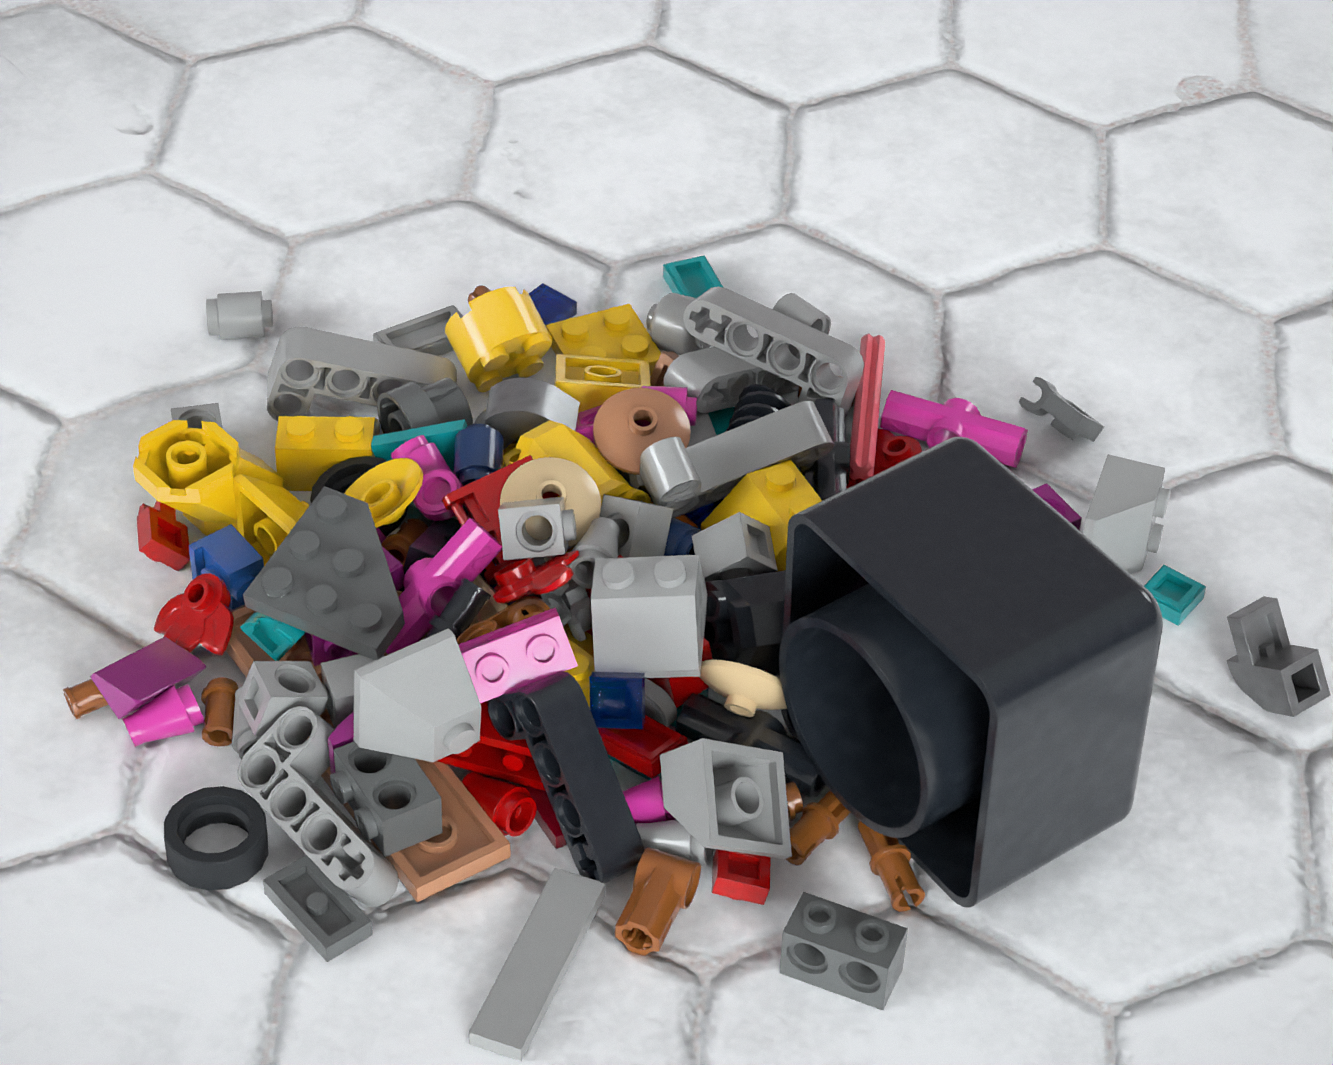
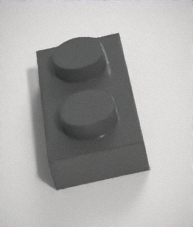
[263,855,373,962]

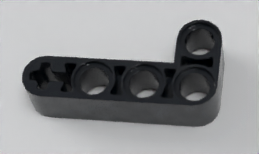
[488,671,645,883]

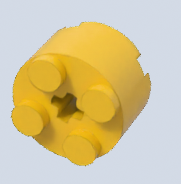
[445,287,552,392]

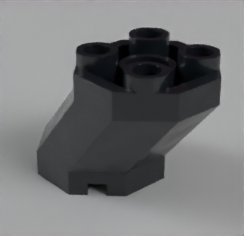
[704,570,786,676]

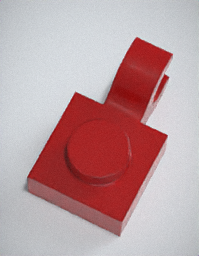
[137,500,190,571]

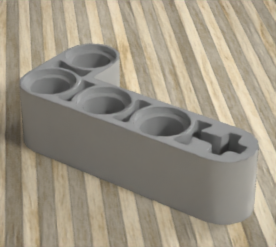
[683,286,864,418]
[664,293,831,413]
[267,327,457,421]
[640,401,834,518]
[237,706,399,907]

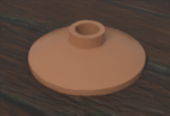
[593,388,691,475]

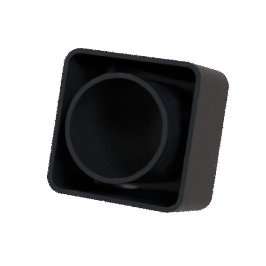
[779,437,1163,908]

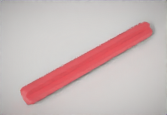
[849,333,885,481]

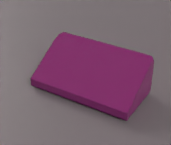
[90,637,207,719]

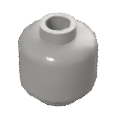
[646,293,711,355]

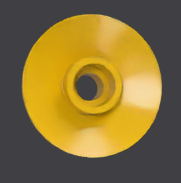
[344,458,423,528]

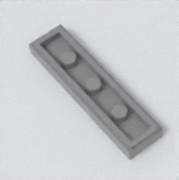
[469,868,605,1061]

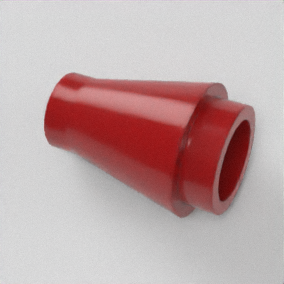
[461,772,537,837]

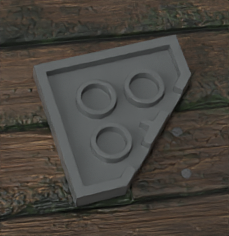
[243,486,405,660]

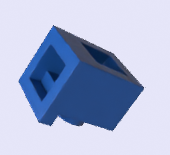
[188,524,264,610]

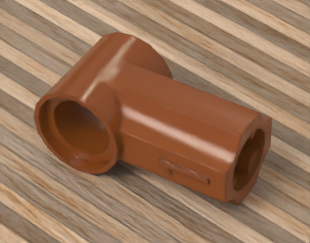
[615,847,701,956]

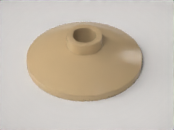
[500,457,601,549]
[700,660,787,717]

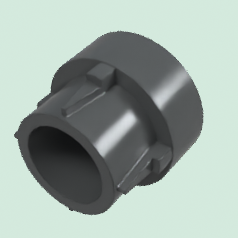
[377,377,473,434]

